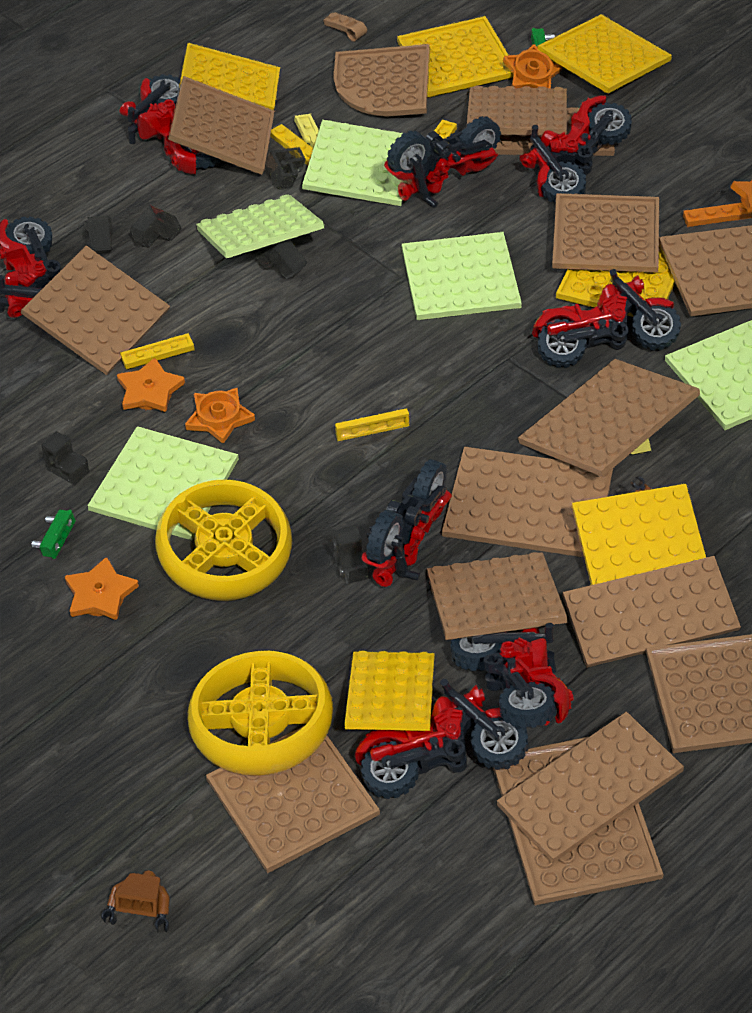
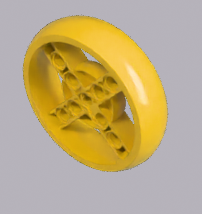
[155,480,292,601]
[188,651,333,776]

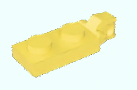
[294,114,319,148]

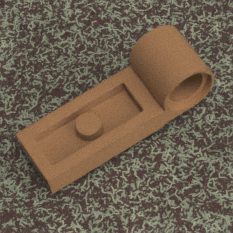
[323,12,367,41]

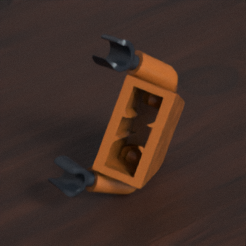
[101,871,170,932]

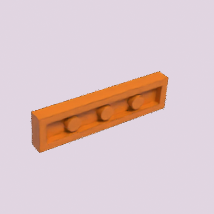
[683,203,752,227]

